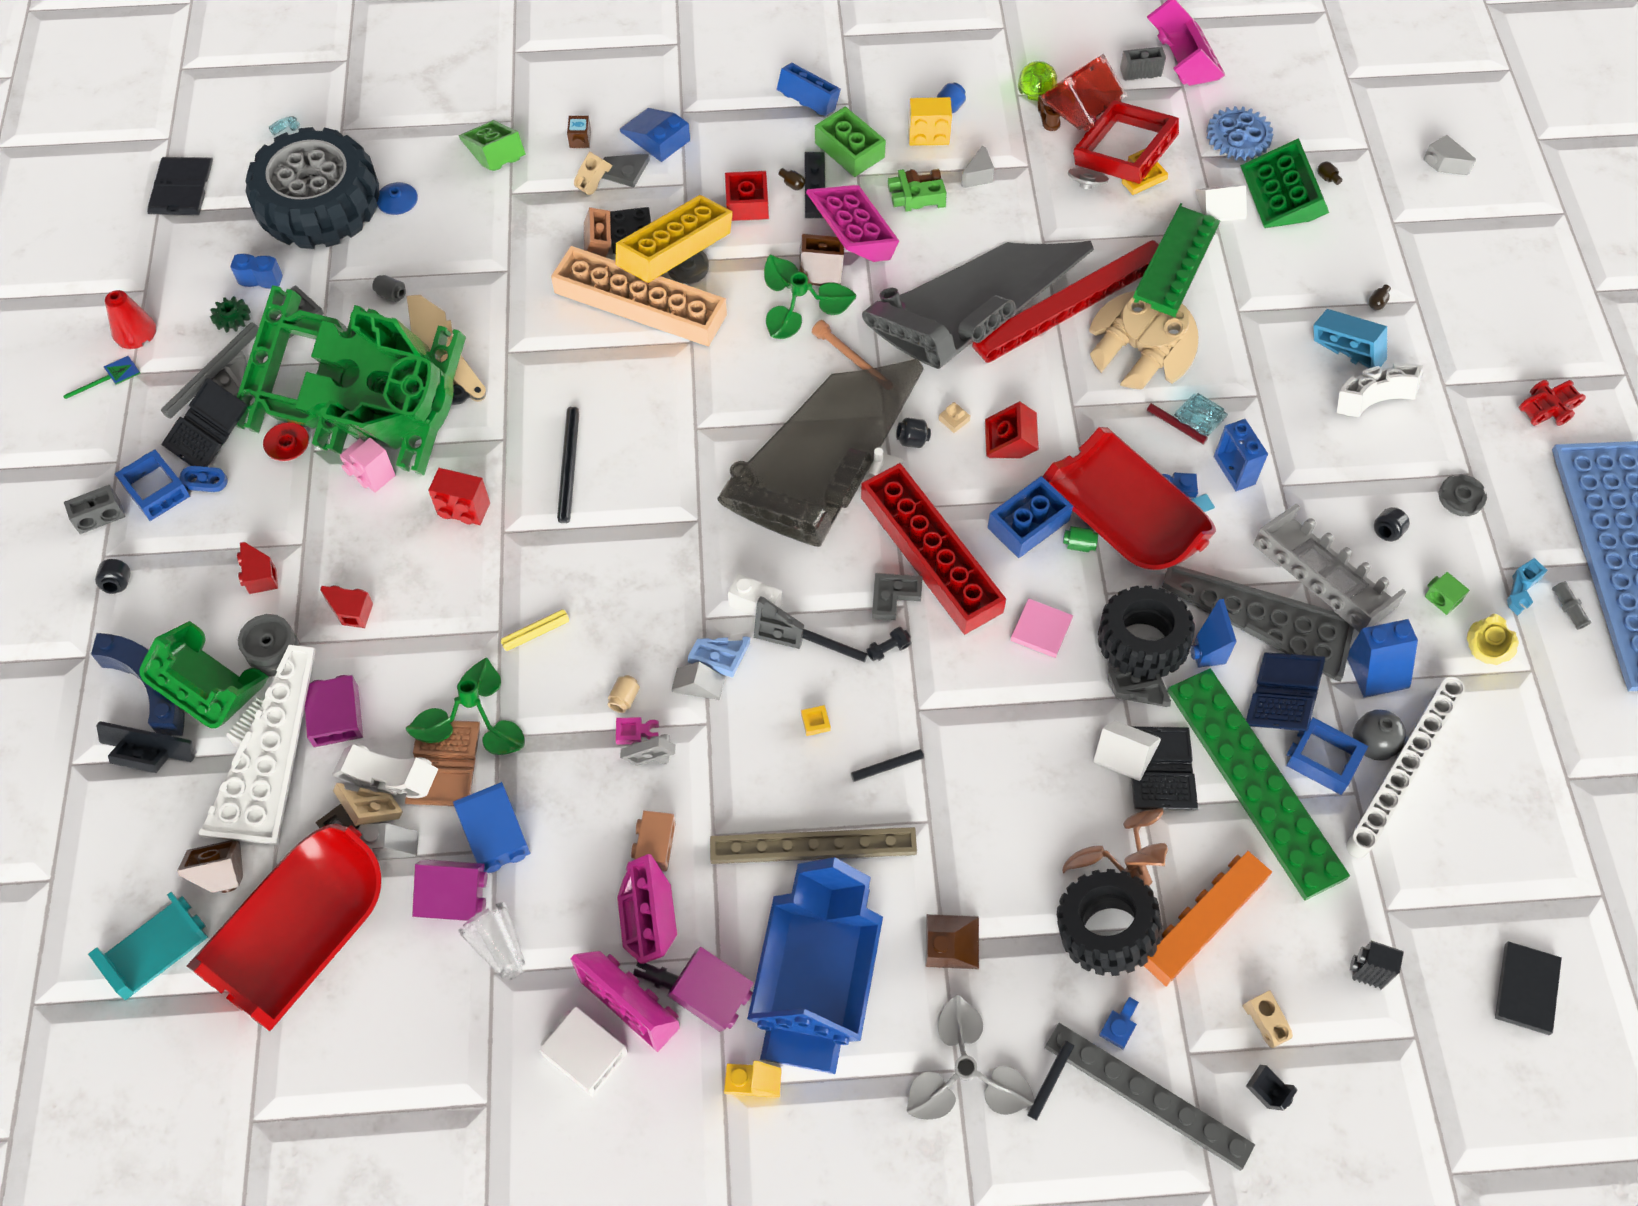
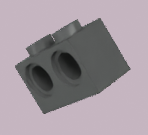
[64,484,126,534]

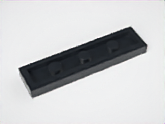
[805,152,825,218]

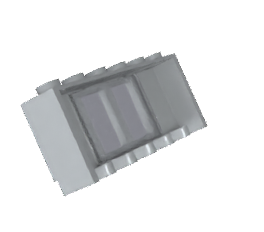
[1253,504,1406,633]

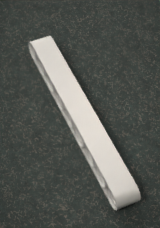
[1346,677,1465,858]

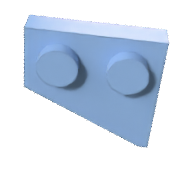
[688,637,750,678]

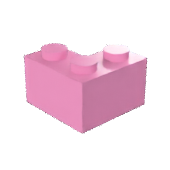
[339,438,396,493]

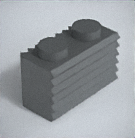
[1120,47,1166,81]

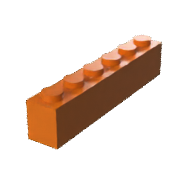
[1144,851,1272,987]

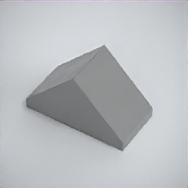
[961,146,994,188]
[672,661,725,700]

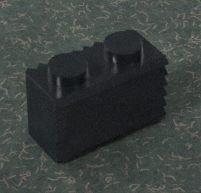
[1350,940,1404,990]

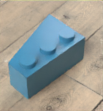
[1314,309,1387,368]

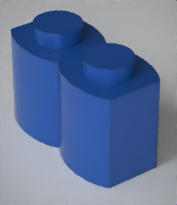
[230,254,283,289]

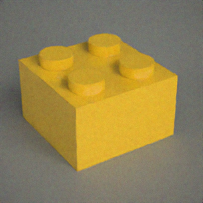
[908,97,952,146]

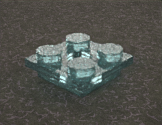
[1174,393,1228,436]

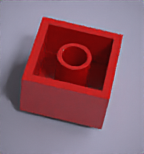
[725,171,769,221]
[428,468,490,525]

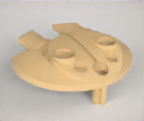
[1089,291,1199,389]

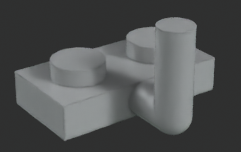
[620,734,675,766]

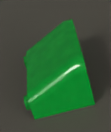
[139,621,269,729]

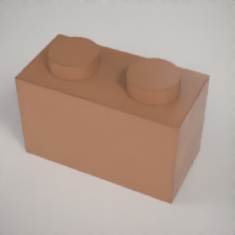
[584,207,611,258]
[631,810,676,871]

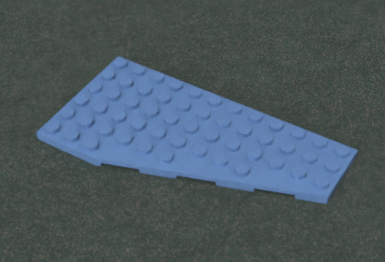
[1552,441,1638,692]

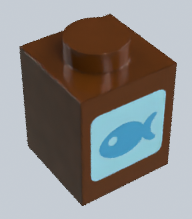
[567,116,591,148]

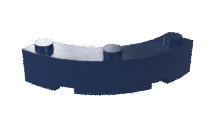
[91,633,185,736]

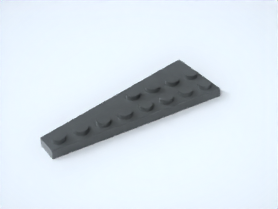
[1162,565,1354,682]

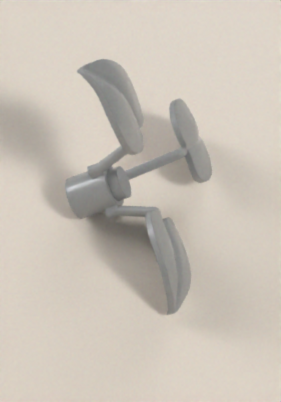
[907,995,1034,1120]

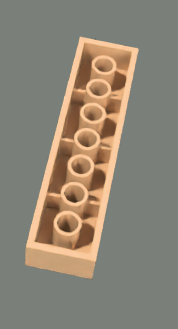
[551,246,727,346]

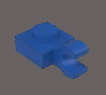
[1162,472,1198,498]
[1099,997,1139,1049]

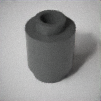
[372,275,406,302]

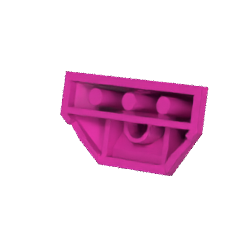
[617,854,677,964]

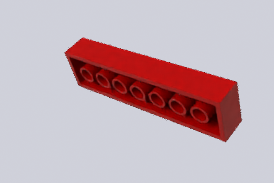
[861,463,1006,635]

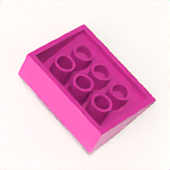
[806,185,899,262]
[570,951,680,1052]

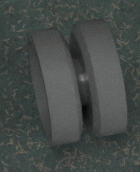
[238,614,300,677]

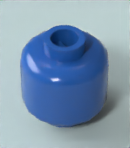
[937,82,966,113]

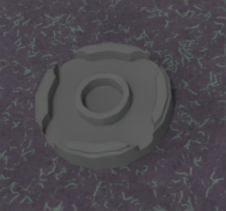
[668,251,709,284]
[1438,474,1487,516]

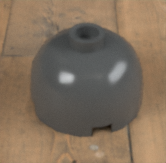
[1352,710,1406,761]

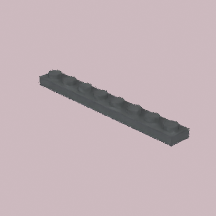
[1045,1023,1256,1171]

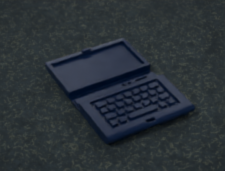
[1246,652,1325,731]

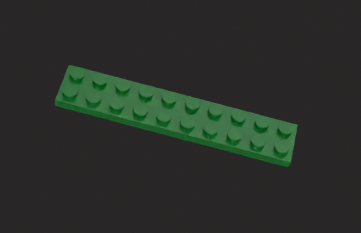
[1167,668,1350,901]

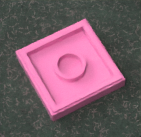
[1011,598,1073,658]

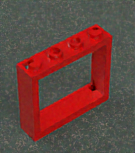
[1073,100,1179,184]

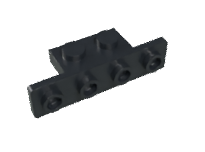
[96,721,195,773]

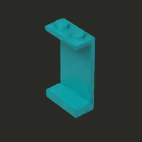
[88,892,208,1000]

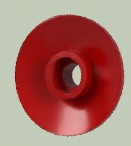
[263,422,309,461]

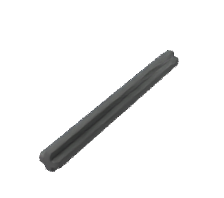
[161,322,259,419]

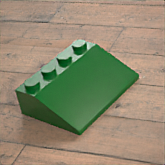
[1240,138,1330,228]

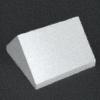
[1195,185,1247,221]
[1093,720,1161,781]

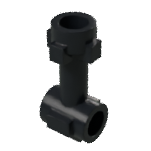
[866,627,912,661]

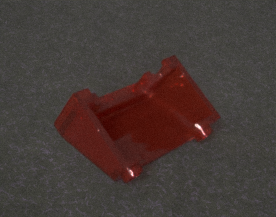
[1040,54,1127,131]

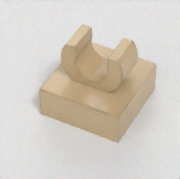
[939,402,971,433]

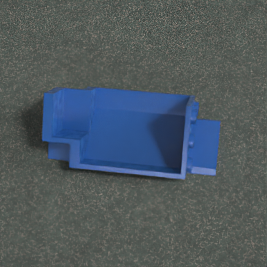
[747,857,883,1074]

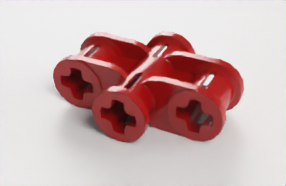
[1519,380,1586,426]

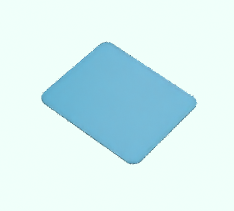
[1191,494,1215,512]

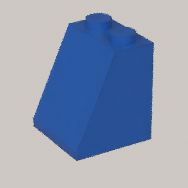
[1347,619,1418,698]
[453,782,531,873]

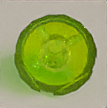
[1018,61,1058,101]

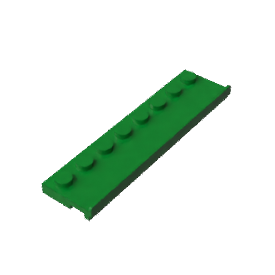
[1133,203,1221,317]

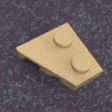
[333,783,403,825]

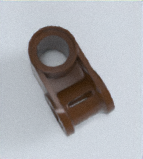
[1038,94,1063,131]

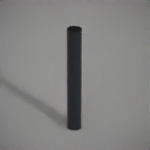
[803,629,868,663]
[851,749,924,782]
[1027,1040,1075,1121]

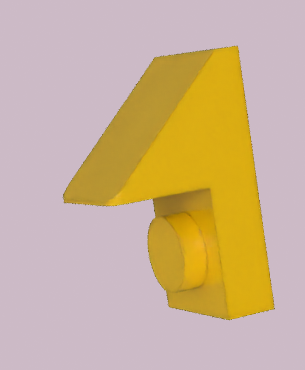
[724,1060,782,1097]

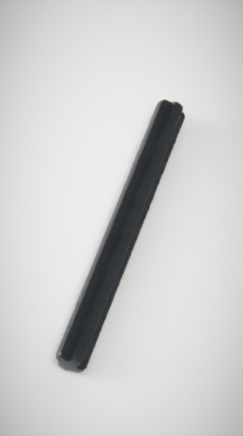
[557,407,579,523]

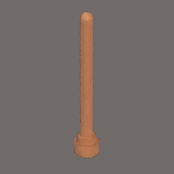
[812,320,893,391]

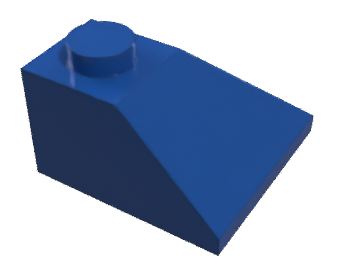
[1190,599,1237,668]

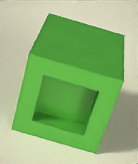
[1425,572,1470,615]

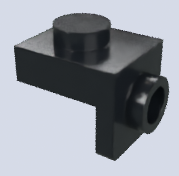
[1246,1065,1298,1111]

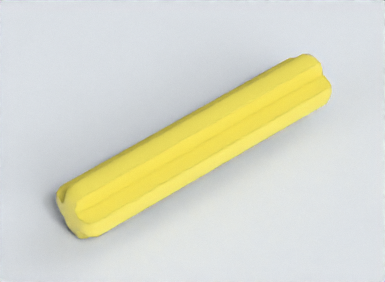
[500,609,569,651]

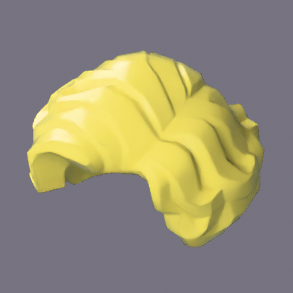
[1467,614,1519,665]

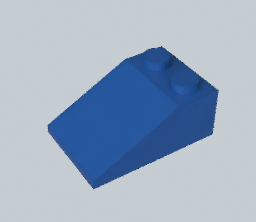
[620,108,690,162]

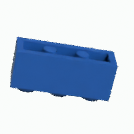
[776,63,841,116]

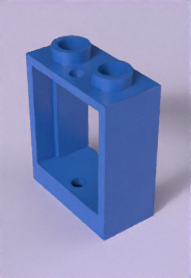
[1214,419,1268,492]
[115,449,190,521]
[1286,717,1368,795]

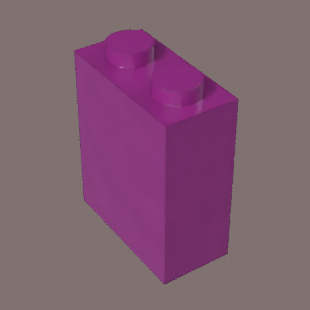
[305,675,363,747]
[412,859,488,921]
[666,947,754,1032]

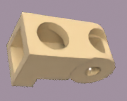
[574,151,613,195]
[1242,990,1293,1048]

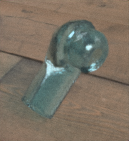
[268,116,300,136]

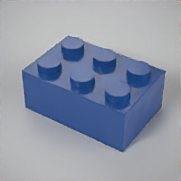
[987,476,1073,558]

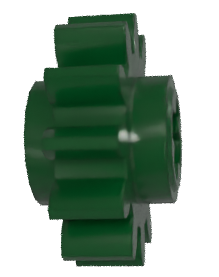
[210,296,251,333]

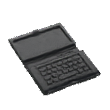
[147,157,213,215]
[161,378,248,467]
[1131,726,1198,810]

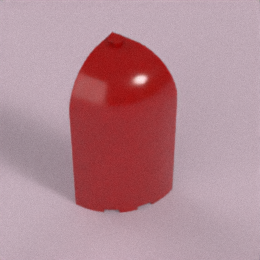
[1042,427,1216,570]
[187,824,381,1031]

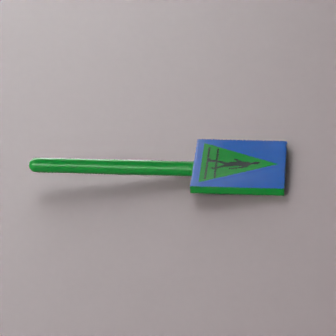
[63,356,140,399]

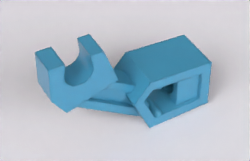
[1507,558,1548,616]

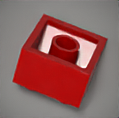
[985,401,1039,458]

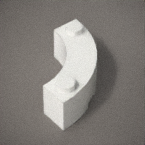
[1337,363,1423,417]
[332,744,438,798]

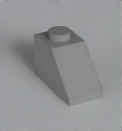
[1423,135,1476,175]
[359,823,418,859]

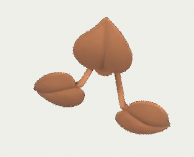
[1062,808,1168,886]

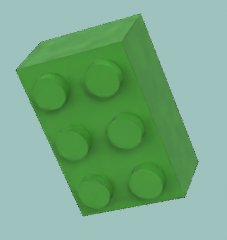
[815,106,886,177]

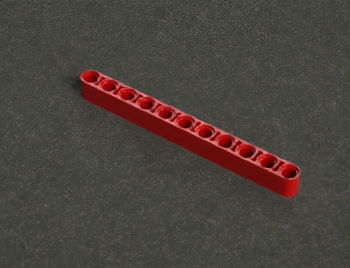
[972,240,1159,363]

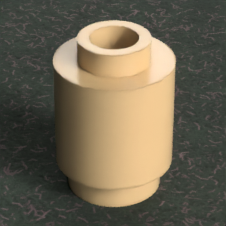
[607,675,640,713]

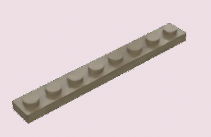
[710,827,917,864]

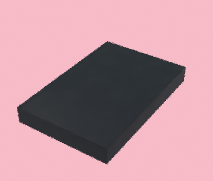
[1495,941,1562,1035]

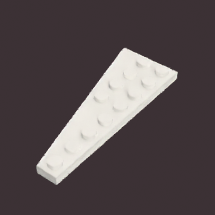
[198,645,315,845]

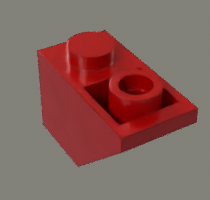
[237,542,278,594]
[320,585,373,628]

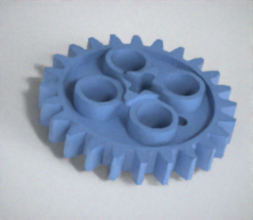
[1206,106,1274,161]

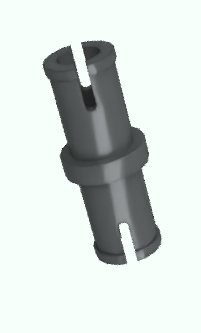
[1552,581,1592,630]

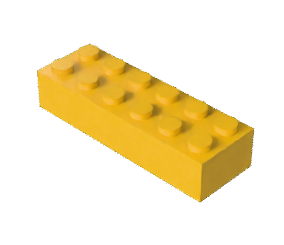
[615,195,732,283]

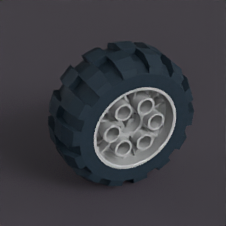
[245,127,380,249]

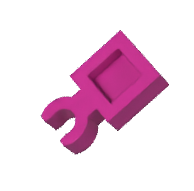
[616,717,659,745]

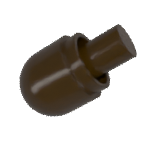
[1317,161,1343,185]
[778,168,805,190]
[1369,284,1391,310]

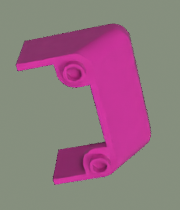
[1147,0,1225,86]

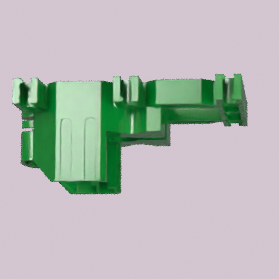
[236,285,466,475]

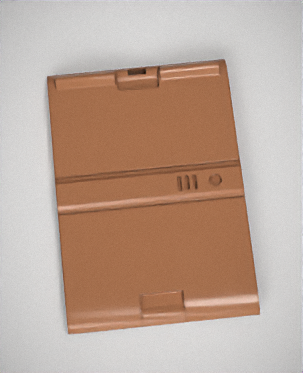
[405,721,480,806]

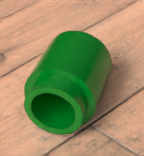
[1063,526,1098,553]

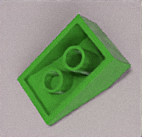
[459,120,526,171]

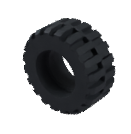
[1098,585,1195,679]
[1056,869,1162,976]

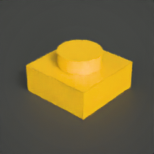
[801,705,831,736]

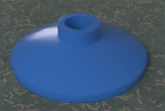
[377,182,418,215]

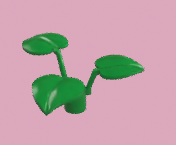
[764,254,856,339]
[406,657,525,755]

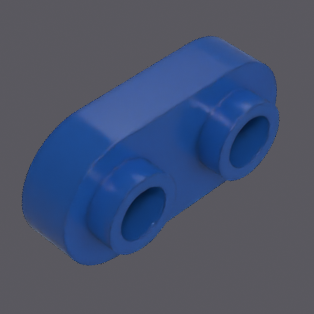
[179,466,228,492]

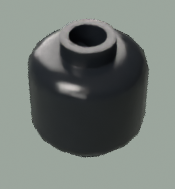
[896,418,931,448]
[1374,507,1410,542]
[95,559,131,594]

